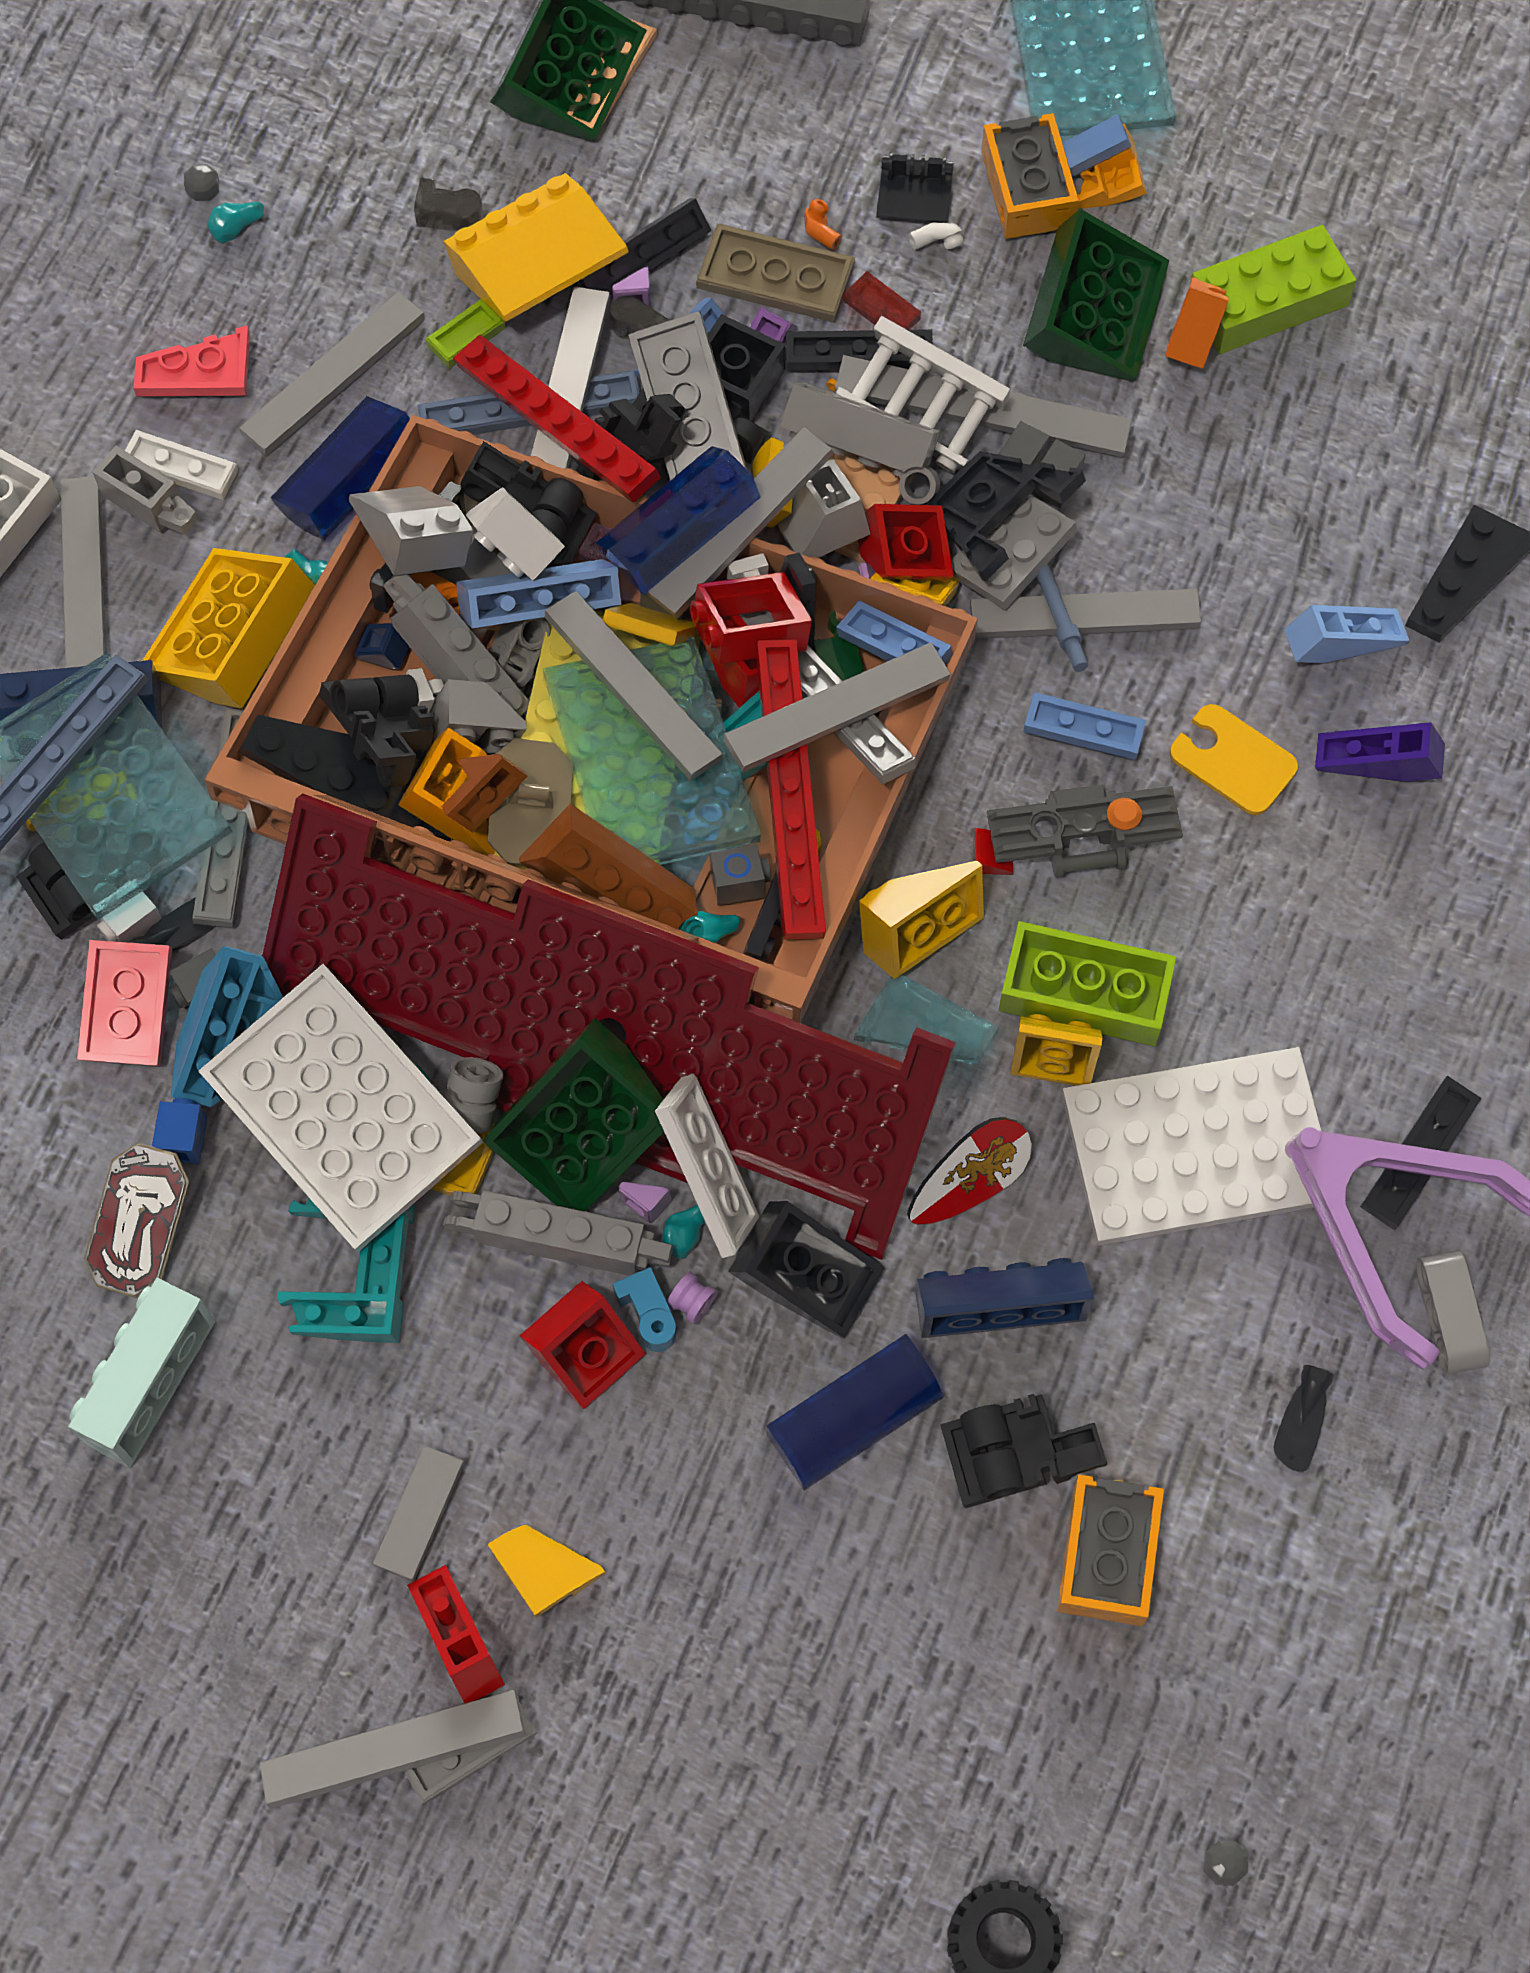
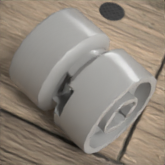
[444,1057,503,1133]

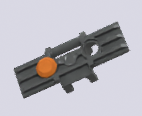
[987,784,1183,877]

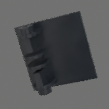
[876,152,954,223]

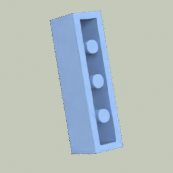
[456,559,621,628]

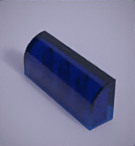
[270,396,410,540]
[766,1334,943,1491]

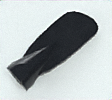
[127,897,216,951]
[1273,1365,1334,1472]

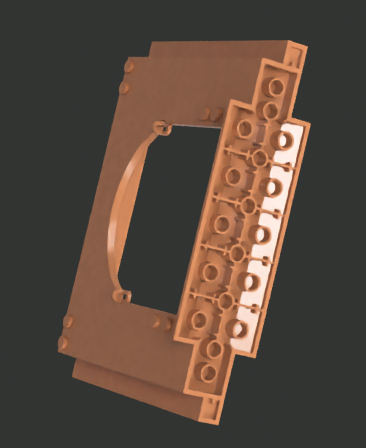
[204,415,978,1023]

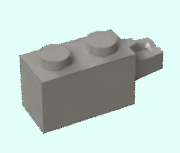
[92,446,198,535]

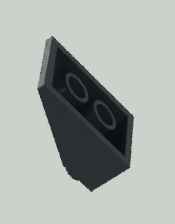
[728,1201,885,1338]

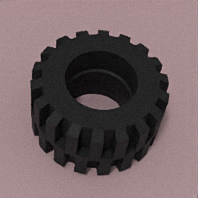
[947,1880,1063,1973]

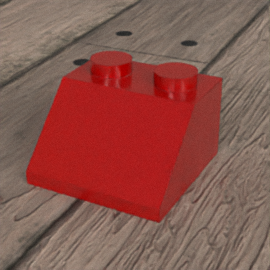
[858,504,954,580]
[519,1281,646,1409]

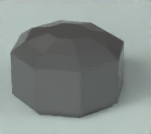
[184,164,219,201]
[1204,1840,1248,1886]

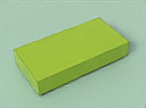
[425,299,506,369]

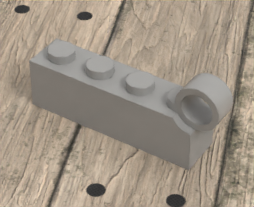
[780,382,941,505]

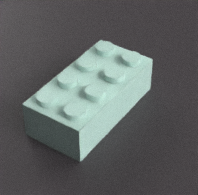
[68,1278,216,1468]

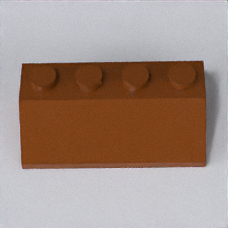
[519,803,698,929]

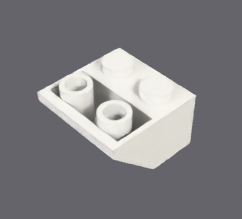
[466,487,565,581]

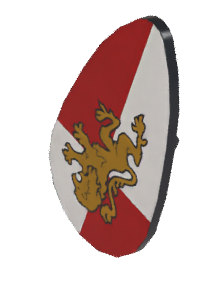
[907,1117,1032,1225]

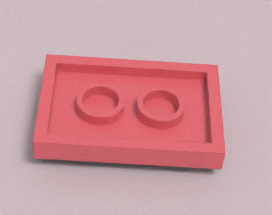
[77,940,172,1067]

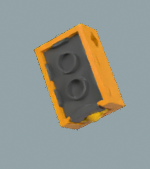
[981,113,1079,239]
[1057,1474,1164,1626]

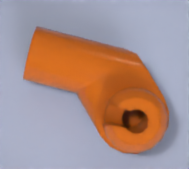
[804,199,842,251]

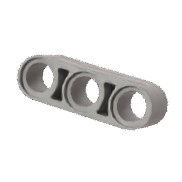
[1416,1251,1490,1374]

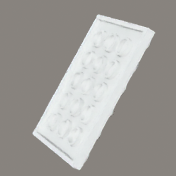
[198,964,483,1252]
[1061,1047,1321,1246]

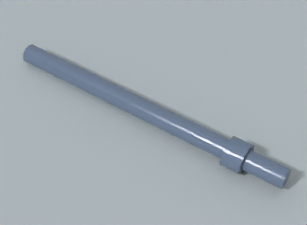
[1037,564,1088,672]

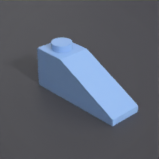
[1284,605,1410,663]

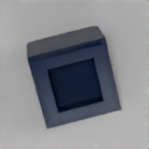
[354,623,409,669]

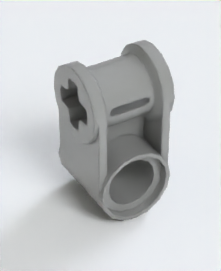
[488,617,550,688]

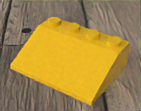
[443,173,629,322]
[142,548,315,709]

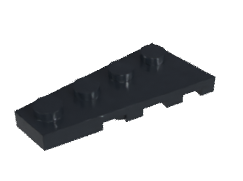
[1405,505,1530,643]

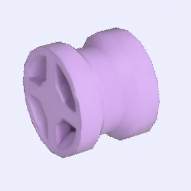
[667,1272,718,1325]

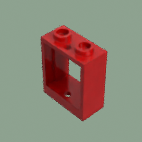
[690,572,812,664]

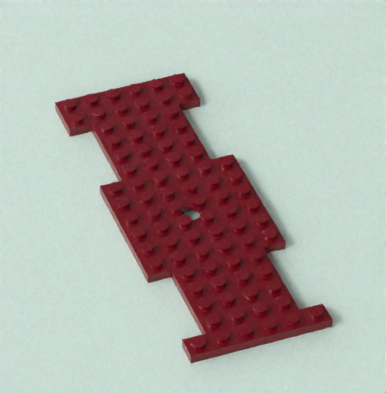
[262,793,956,1260]

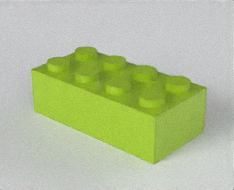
[1190,224,1356,355]
[998,921,1177,1047]

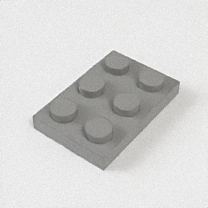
[951,494,1078,610]

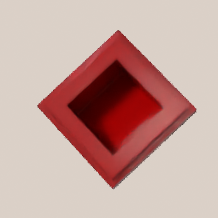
[973,828,1013,875]

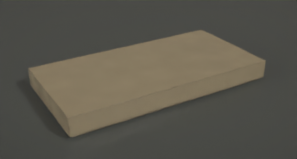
[696,223,855,323]

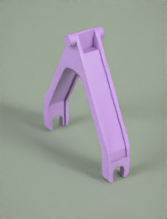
[1285,1127,1530,1369]

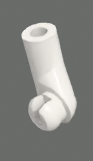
[908,223,963,250]

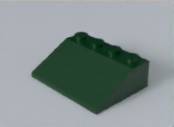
[490,0,647,141]
[1023,209,1169,382]
[482,1018,664,1212]

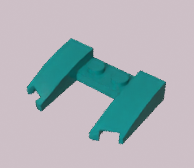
[277,1198,416,1343]

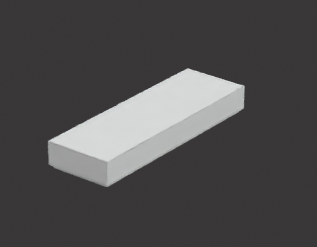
[125,430,239,500]

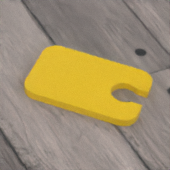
[1170,704,1298,815]

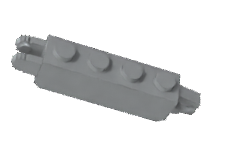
[383,574,529,739]
[443,1190,673,1276]

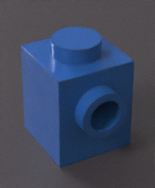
[152,1098,207,1164]

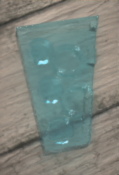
[854,975,999,1065]

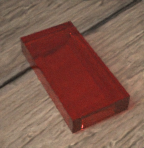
[843,271,921,330]

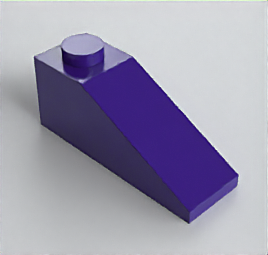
[1315,722,1445,782]

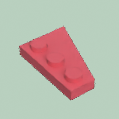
[133,325,250,397]

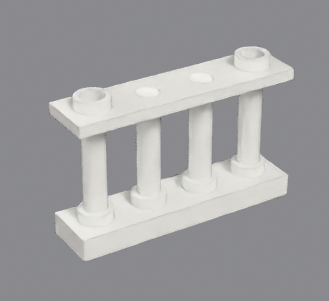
[836,316,1010,473]

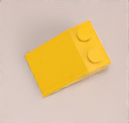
[859,861,984,980]
[1010,1014,1103,1086]

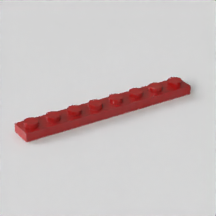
[453,334,661,503]
[755,640,826,940]

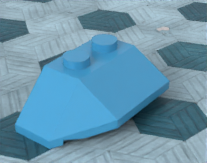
[171,946,283,1107]

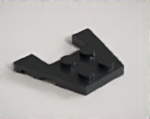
[929,451,1086,582]

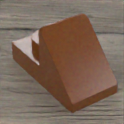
[441,754,528,833]

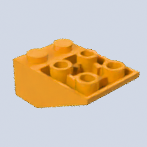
[398,728,495,856]

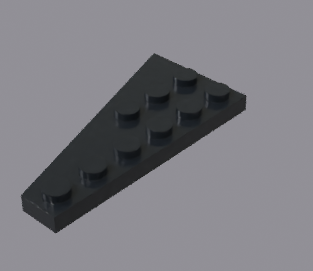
[238,715,453,842]

